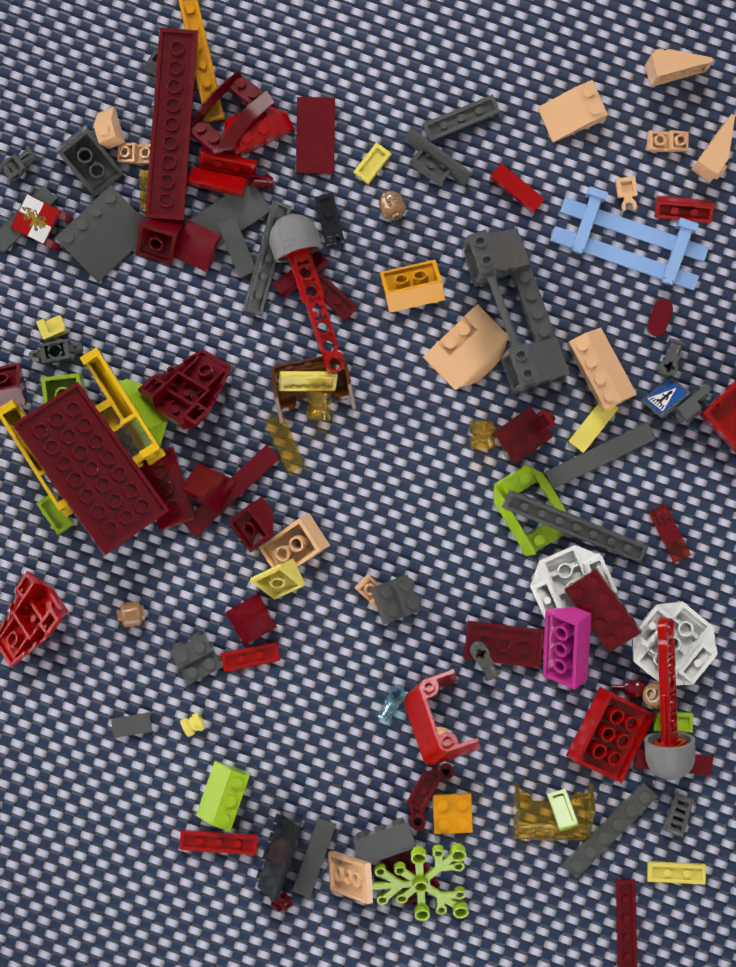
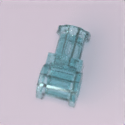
[376,684,406,723]

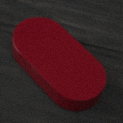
[646,299,673,336]

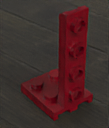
[493,406,556,464]

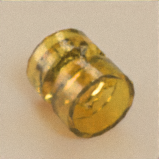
[306,391,332,420]
[469,421,495,449]

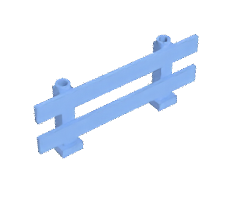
[550,186,709,291]

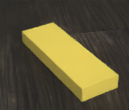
[568,404,619,453]
[647,861,706,884]

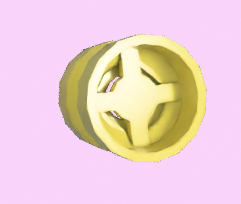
[180,712,206,737]

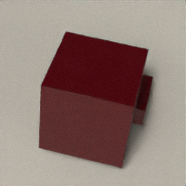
[181,463,235,513]

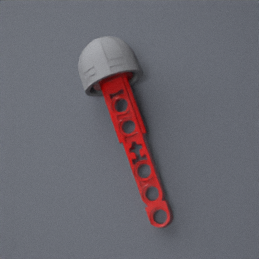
[269,214,344,374]
[644,617,696,780]

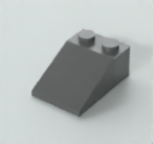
[56,125,124,197]

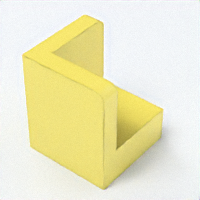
[36,315,68,341]

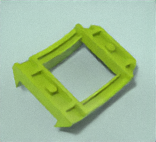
[493,464,566,556]

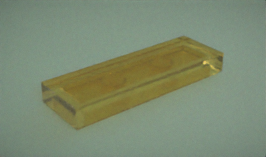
[265,415,305,473]

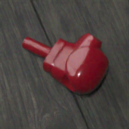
[612,679,646,700]

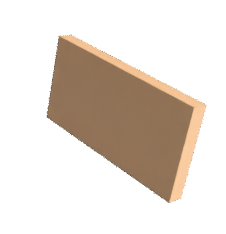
[328,851,373,904]

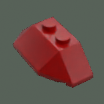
[222,106,295,157]

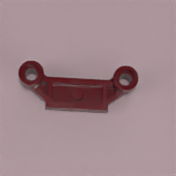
[405,763,454,831]

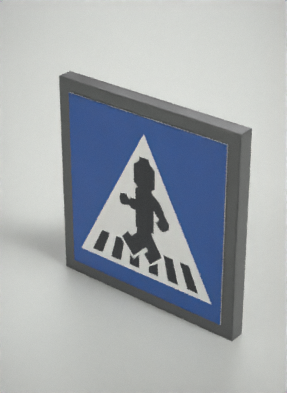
[641,377,692,419]

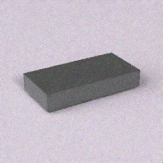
[111,712,153,738]

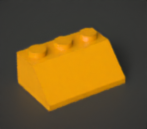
[380,260,445,313]

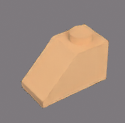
[94,107,125,149]

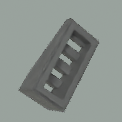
[662,792,694,837]

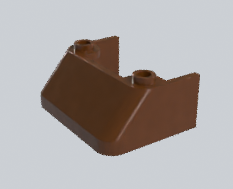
[271,353,356,423]

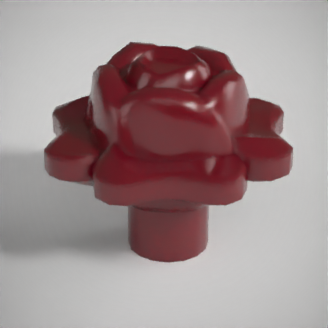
[270,891,293,912]

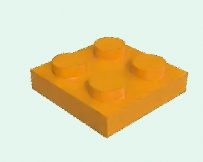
[433,793,473,834]

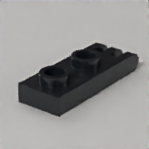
[314,192,345,247]

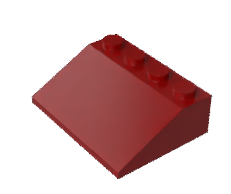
[566,687,656,783]

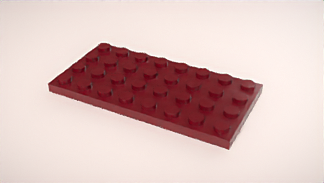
[11,382,169,556]

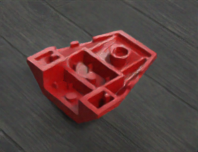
[0,571,68,667]

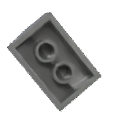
[353,817,416,863]

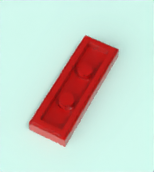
[199,148,257,179]
[220,641,281,672]

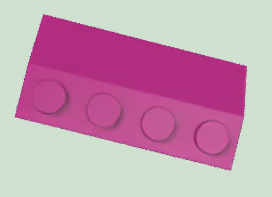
[543,607,591,690]

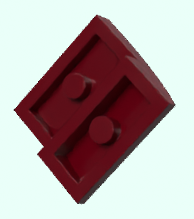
[174,220,222,273]

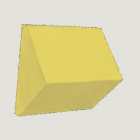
[250,558,305,600]

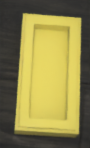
[353,142,391,185]

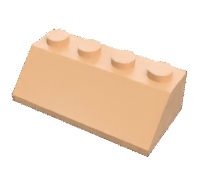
[567,328,637,412]

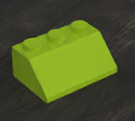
[196,760,251,832]

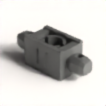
[29,339,84,365]

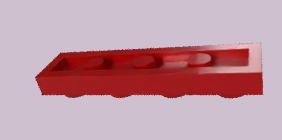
[179,829,258,855]

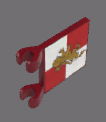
[10,194,74,251]

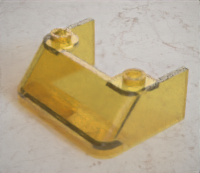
[513,782,596,840]

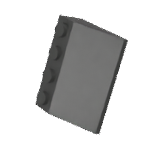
[55,185,144,283]

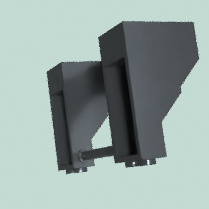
[462,228,570,395]

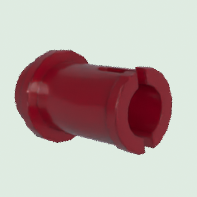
[248,174,274,189]

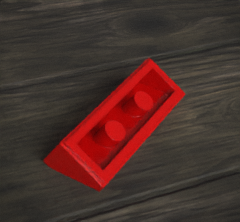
[489,163,545,214]
[187,167,248,197]
[654,195,715,223]

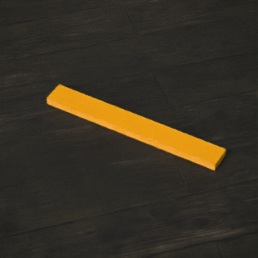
[178,0,225,124]

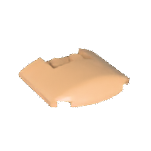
[423,304,509,390]

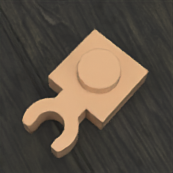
[615,176,638,212]

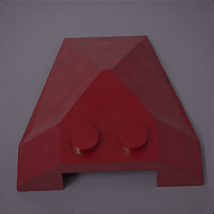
[138,349,232,430]

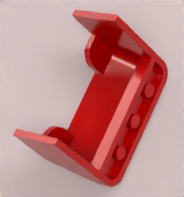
[403,669,481,766]

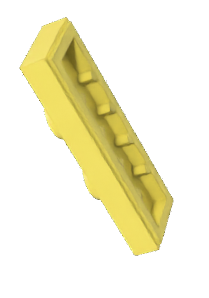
[278,371,338,391]

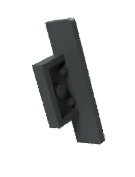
[404,128,472,187]

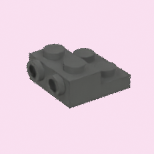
[671,383,712,424]
[370,574,421,625]
[170,632,223,685]

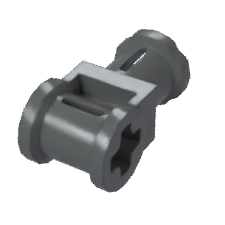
[0,146,39,183]
[658,338,685,378]
[469,641,501,681]

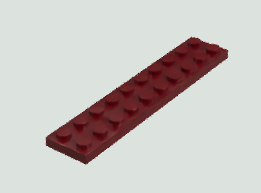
[145,28,199,222]

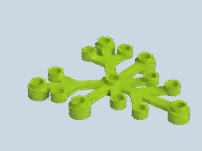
[372,843,469,921]

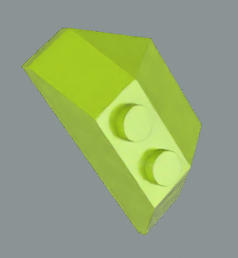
[120,379,168,451]

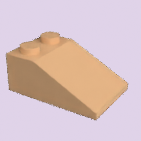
[645,49,713,87]
[537,80,608,143]
[691,114,735,183]
[258,514,330,568]

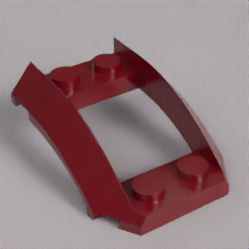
[191,70,275,155]

